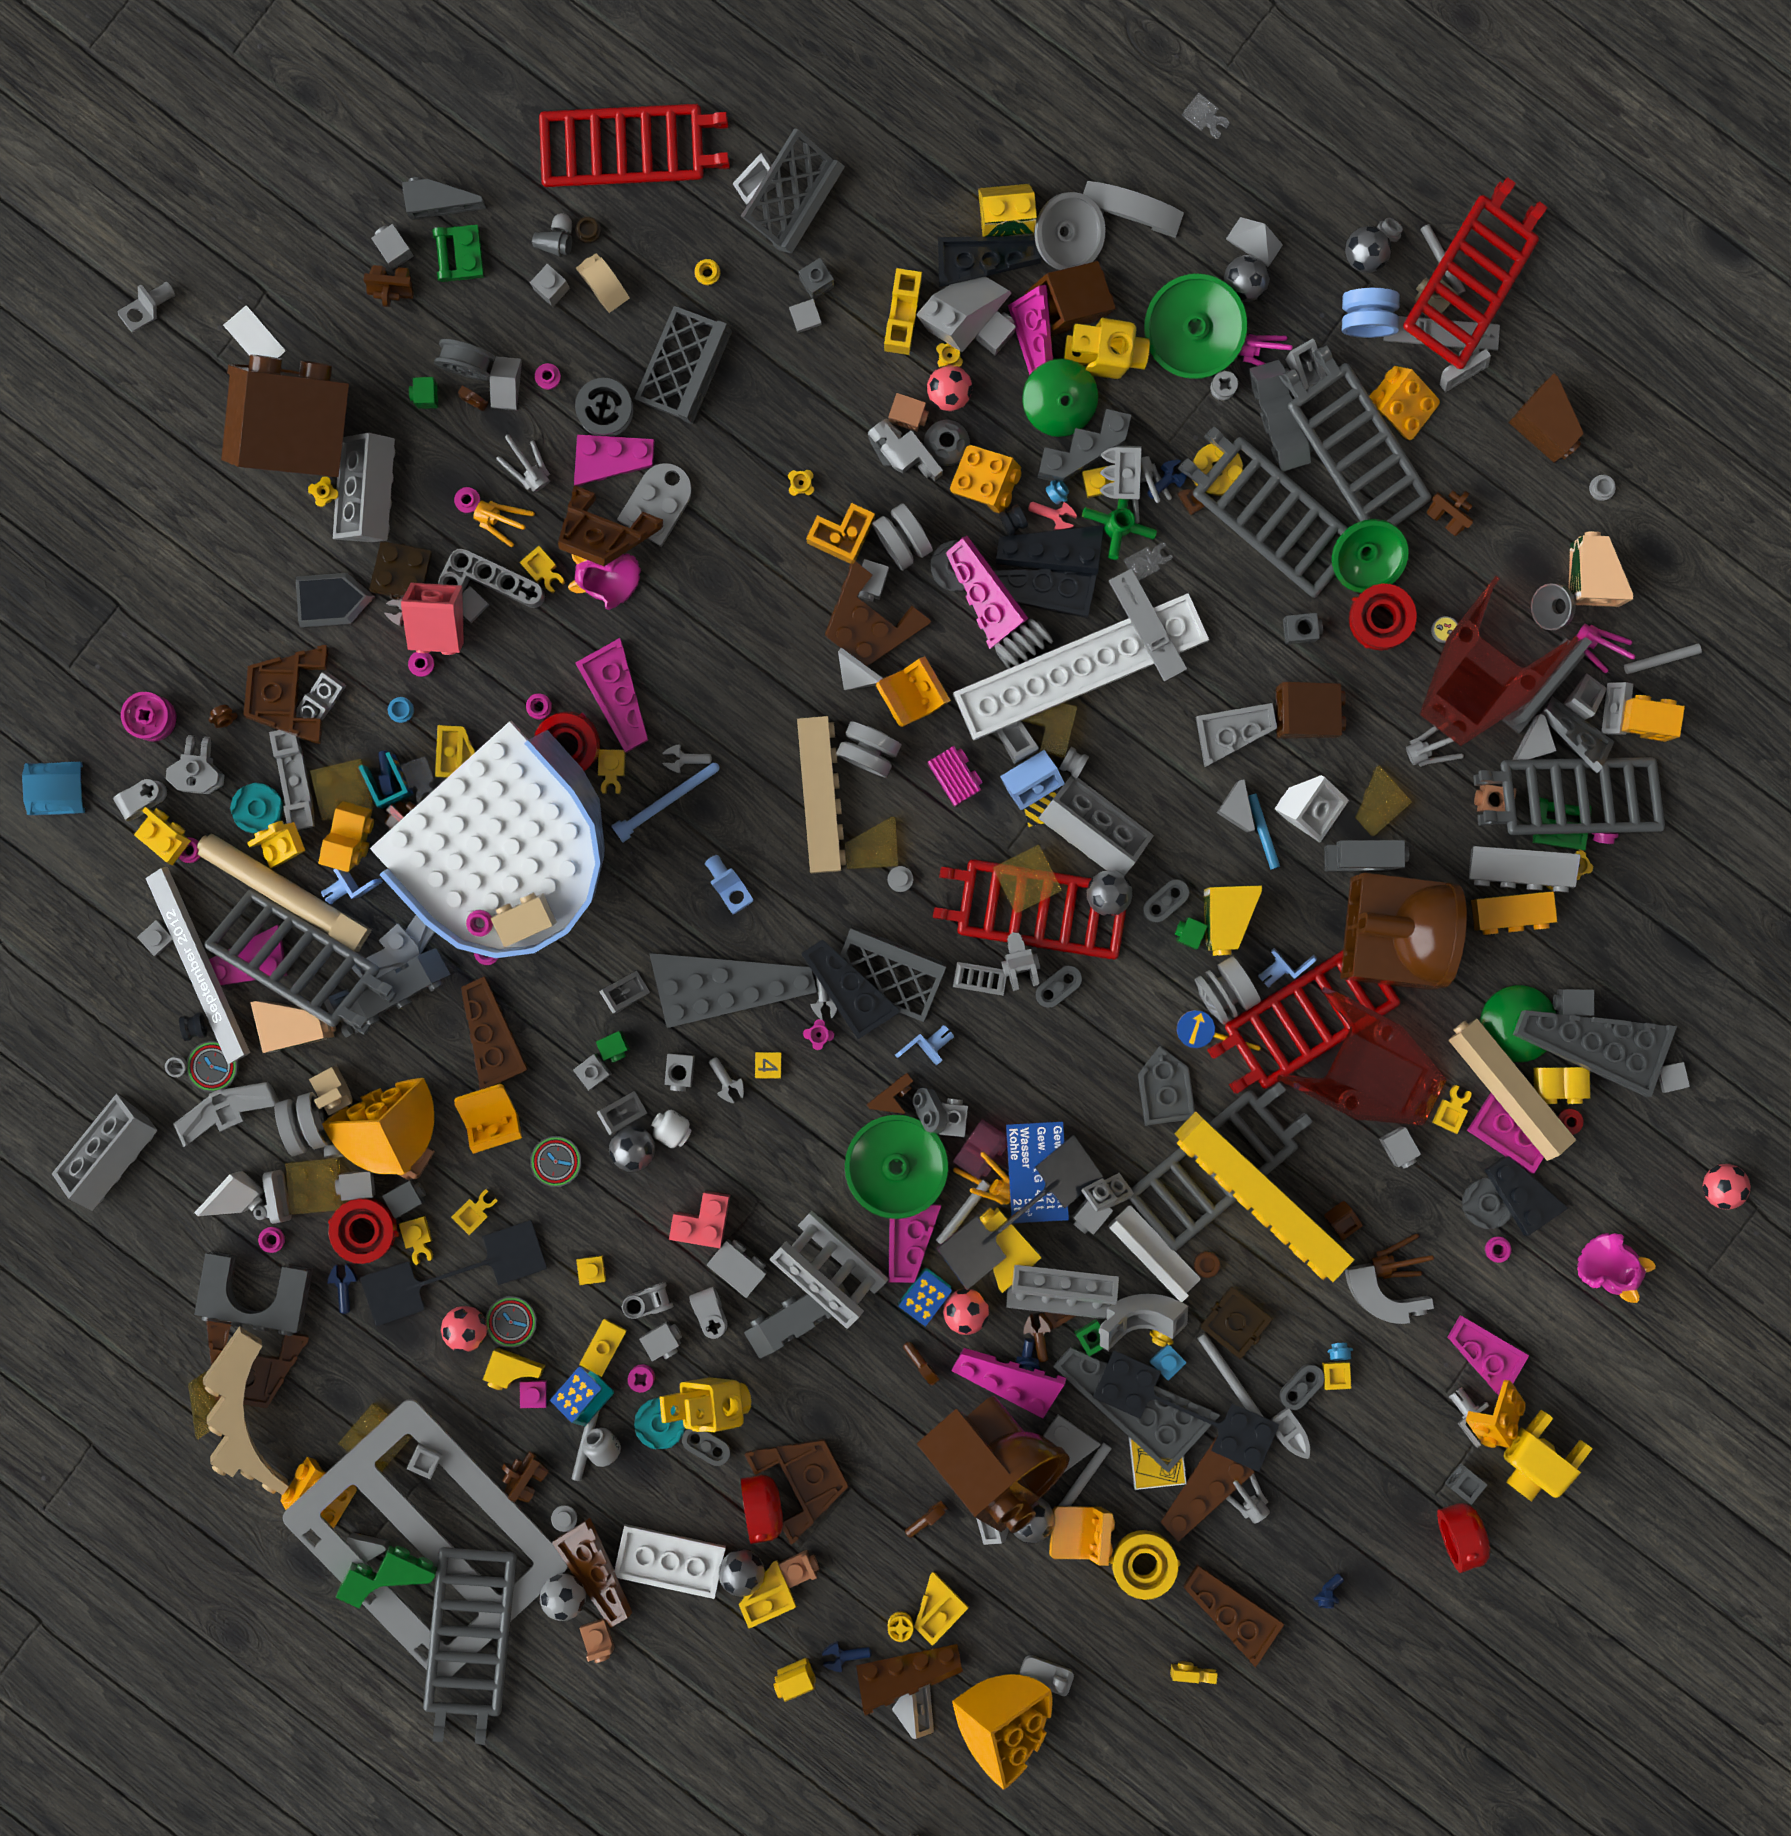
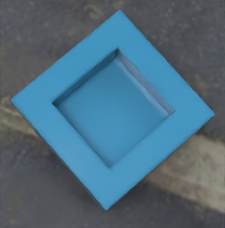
[1150,1344,1186,1381]

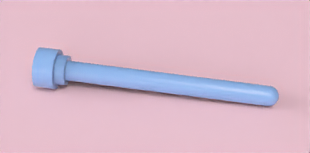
[611,763,719,842]

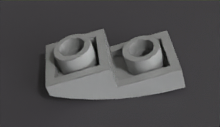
[296,671,346,720]
[1081,1173,1134,1212]

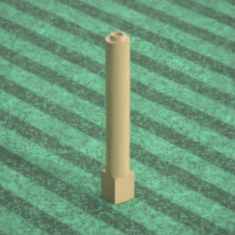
[197,834,372,952]

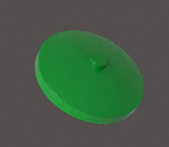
[1144,274,1248,379]
[845,1115,948,1219]

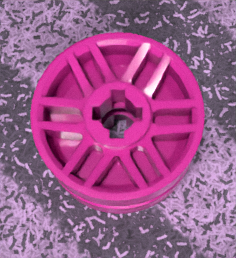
[121,692,176,742]

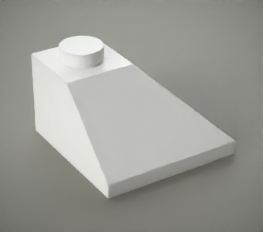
[1275,775,1349,842]
[194,1171,265,1216]

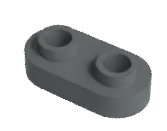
[1143,880,1189,922]
[1035,966,1082,1008]
[913,1088,947,1134]
[1279,1364,1324,1410]
[682,1429,731,1466]

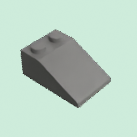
[916,276,1011,352]

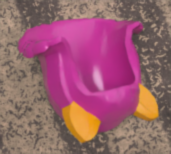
[568,553,641,610]
[1577,1233,1656,1303]

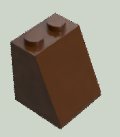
[1025,261,1116,337]
[1508,373,1584,462]
[1276,682,1346,739]

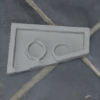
[1196,703,1277,767]
[1043,1414,1101,1472]

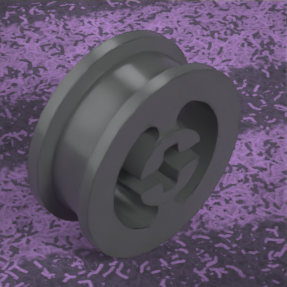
[434,339,495,381]
[575,378,634,437]

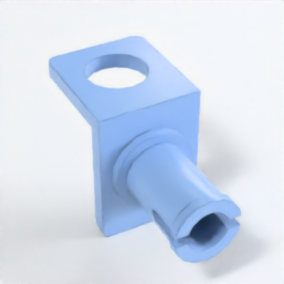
[705,855,753,914]
[321,869,383,904]
[1258,948,1317,988]
[895,1025,954,1065]

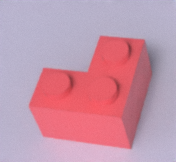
[669,1191,730,1248]

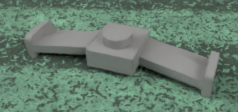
[352,915,435,978]
[174,1082,279,1147]

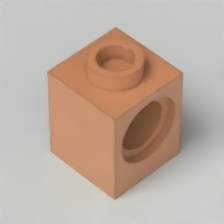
[888,393,929,432]
[1474,785,1516,812]

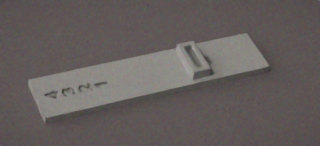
[1383,316,1500,351]
[1109,569,1187,682]

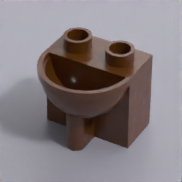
[221,354,349,477]
[1340,873,1467,990]
[917,1396,1070,1533]

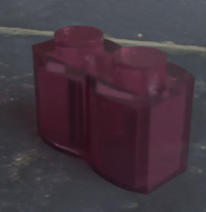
[953,1118,1007,1179]

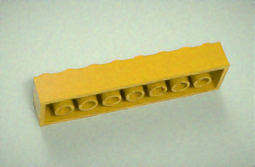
[1175,1111,1354,1282]

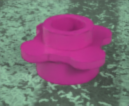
[803,1019,834,1050]

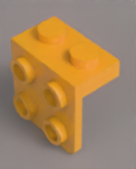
[1370,366,1440,440]
[950,445,1021,513]
[876,656,951,727]
[454,1084,522,1154]
[1466,1380,1525,1448]
[280,1457,357,1529]
[1049,1506,1115,1566]

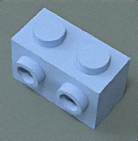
[1000,750,1065,810]

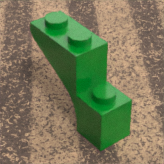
[336,1545,437,1609]

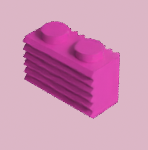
[928,746,982,807]

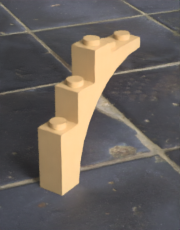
[203,1326,289,1495]

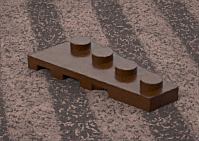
[461,976,528,1090]
[1161,1435,1254,1542]
[552,1518,633,1628]
[1183,1564,1284,1668]
[856,1644,963,1716]

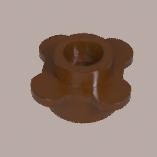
[209,705,238,728]

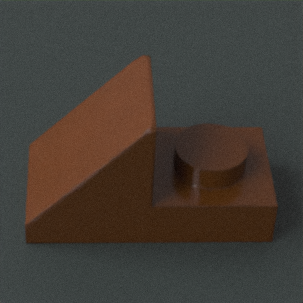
[866,1073,913,1114]

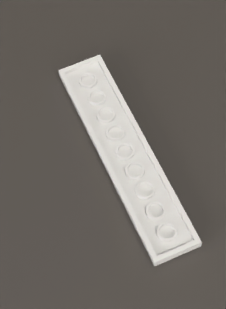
[953,593,1209,741]

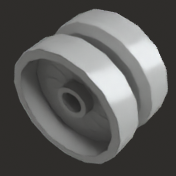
[872,503,933,571]
[836,721,902,778]
[274,1092,330,1157]

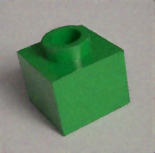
[409,377,438,409]
[1174,917,1208,950]
[596,1031,630,1063]
[1075,1319,1103,1357]

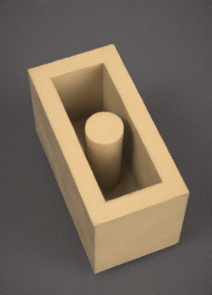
[491,892,557,947]

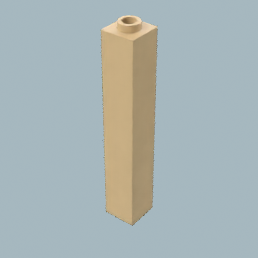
[1449,1019,1576,1161]

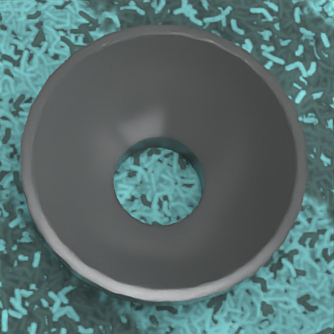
[923,420,970,467]
[1531,583,1576,630]

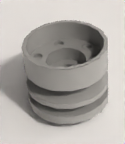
[1195,956,1261,1025]

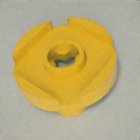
[1193,444,1243,496]

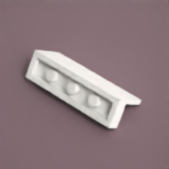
[1108,1205,1200,1302]

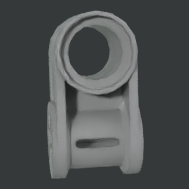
[113,779,167,821]
[622,1282,674,1319]
[689,1286,728,1339]

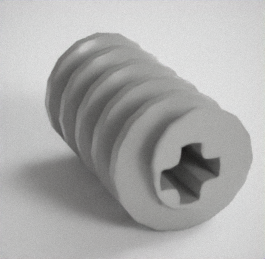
[994,619,1053,669]

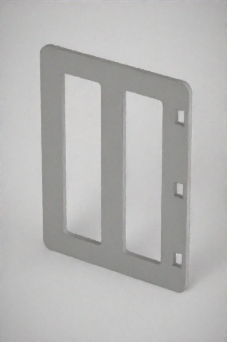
[283,1399,567,1677]

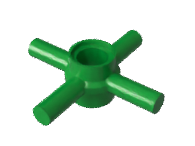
[1082,499,1157,560]

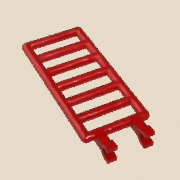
[539,104,730,187]
[1403,177,1547,369]
[933,859,1126,960]
[1207,950,1400,1094]

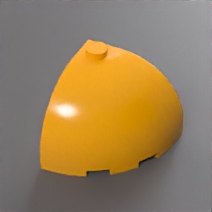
[322,1078,434,1175]
[952,1674,1052,1790]

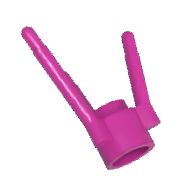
[1239,334,1293,366]
[1574,624,1635,673]

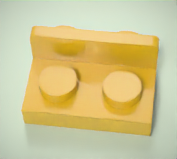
[134,807,191,865]
[247,821,305,868]

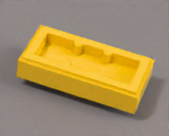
[579,1318,627,1377]

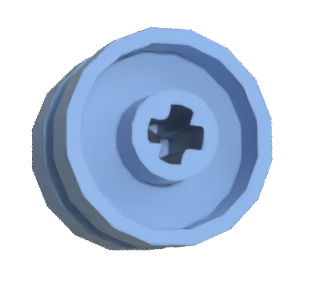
[1342,288,1400,338]

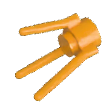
[473,501,535,547]
[953,1152,1011,1205]

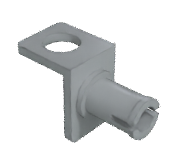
[118,282,175,332]
[1449,1387,1489,1448]

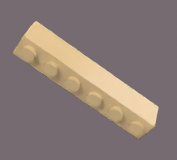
[797,716,846,874]

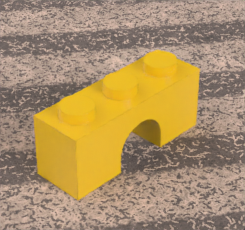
[884,268,922,355]

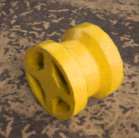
[888,1611,914,1642]

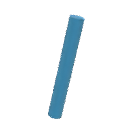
[1248,794,1280,870]

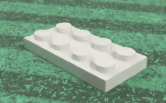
[614,1524,726,1599]

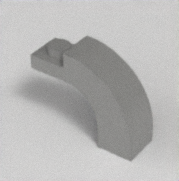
[1345,1263,1434,1324]
[1099,1294,1188,1351]

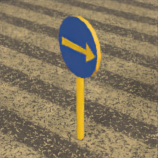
[1176,1010,1261,1051]

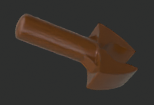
[1024,1313,1053,1362]
[903,1341,940,1386]
[905,1501,948,1538]

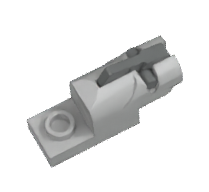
[868,418,943,481]

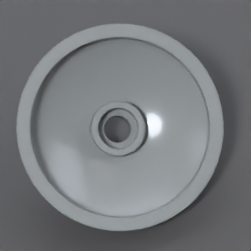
[1035,192,1105,270]

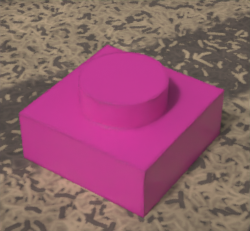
[520,1380,547,1408]

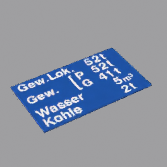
[1006,1122,1069,1223]

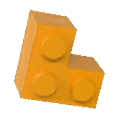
[806,503,875,564]
[1622,695,1685,742]
[318,801,374,872]

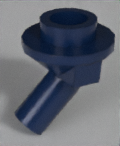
[1015,1338,1040,1372]
[1313,1574,1344,1608]

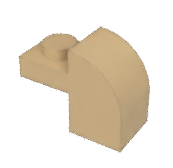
[576,253,630,313]
[309,1065,352,1115]

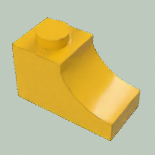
[483,1347,545,1390]

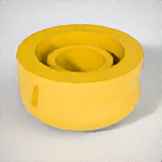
[1109,1530,1181,1600]

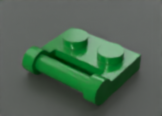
[432,225,484,282]
[1532,798,1591,851]

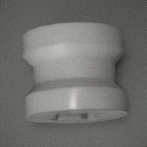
[1210,371,1238,401]
[1059,747,1089,779]

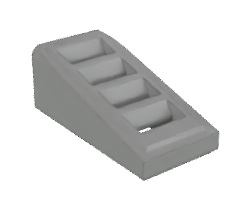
[953,962,1006,996]

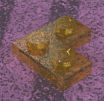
[1021,703,1077,758]

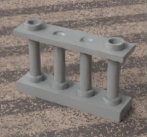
[769,1211,889,1329]
[1006,1265,1119,1319]

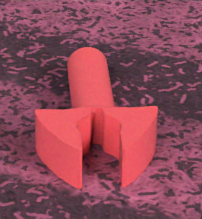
[1028,502,1077,530]

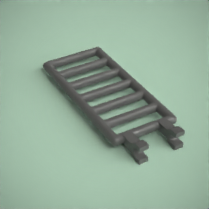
[1279,345,1432,526]
[1178,427,1348,598]
[1473,757,1665,835]
[205,889,396,1036]
[1129,1082,1313,1251]
[423,1547,517,1745]

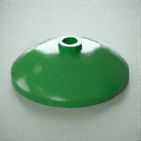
[1022,359,1098,437]
[1332,519,1409,593]
[1480,985,1556,1062]

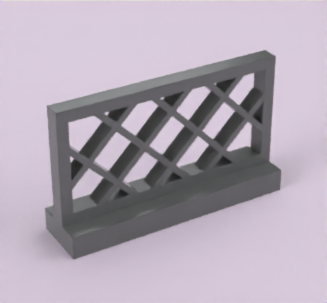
[741,129,845,253]
[634,306,732,424]
[1499,637,1592,733]
[840,925,947,1022]

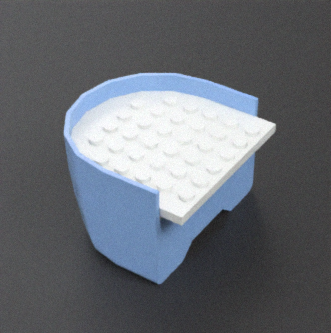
[370,721,605,958]

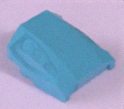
[22,762,85,815]

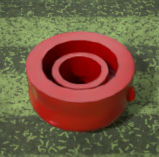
[1349,584,1417,650]
[534,711,600,771]
[328,1198,399,1264]
[741,1475,783,1544]
[1437,1503,1490,1573]

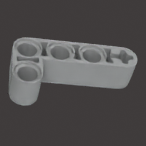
[438,549,545,608]

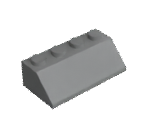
[333,433,395,542]
[1038,775,1154,876]
[1469,846,1580,892]
[52,1093,157,1211]

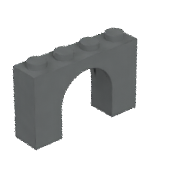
[1324,840,1409,872]
[194,1251,313,1336]

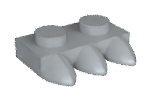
[1100,446,1142,499]

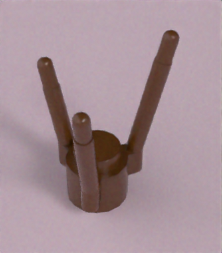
[1372,1234,1435,1280]

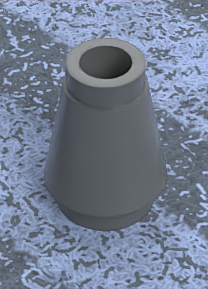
[532,231,572,257]

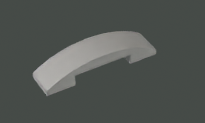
[1083,181,1184,238]
[269,730,315,830]

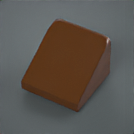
[1324,1201,1363,1241]

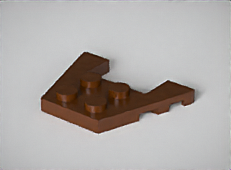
[558,486,663,566]
[825,559,931,666]
[244,645,329,744]
[206,1318,309,1408]
[744,1439,848,1544]

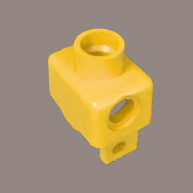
[1064,318,1150,379]
[660,1378,751,1432]
[1504,1410,1592,1502]

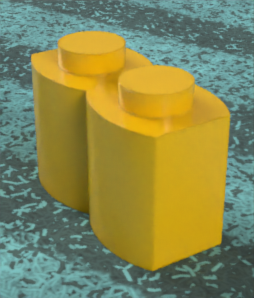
[1534,1067,1590,1104]
[773,1657,816,1702]

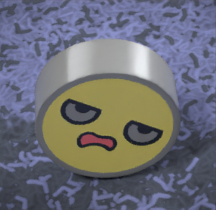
[1431,616,1459,643]

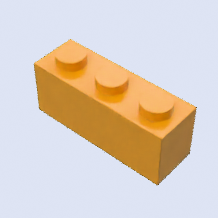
[1471,891,1557,935]

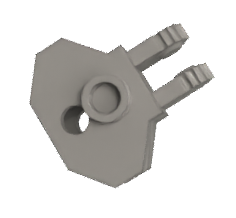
[166,735,224,794]
[1001,932,1040,991]

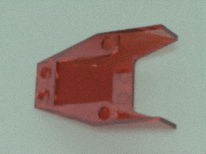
[1419,576,1579,746]
[1277,987,1447,1125]

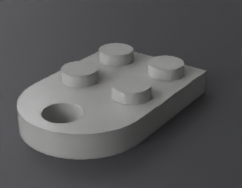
[617,463,692,547]

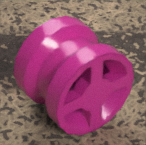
[628,1364,655,1393]

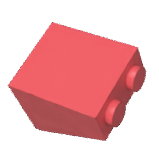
[401,583,464,655]

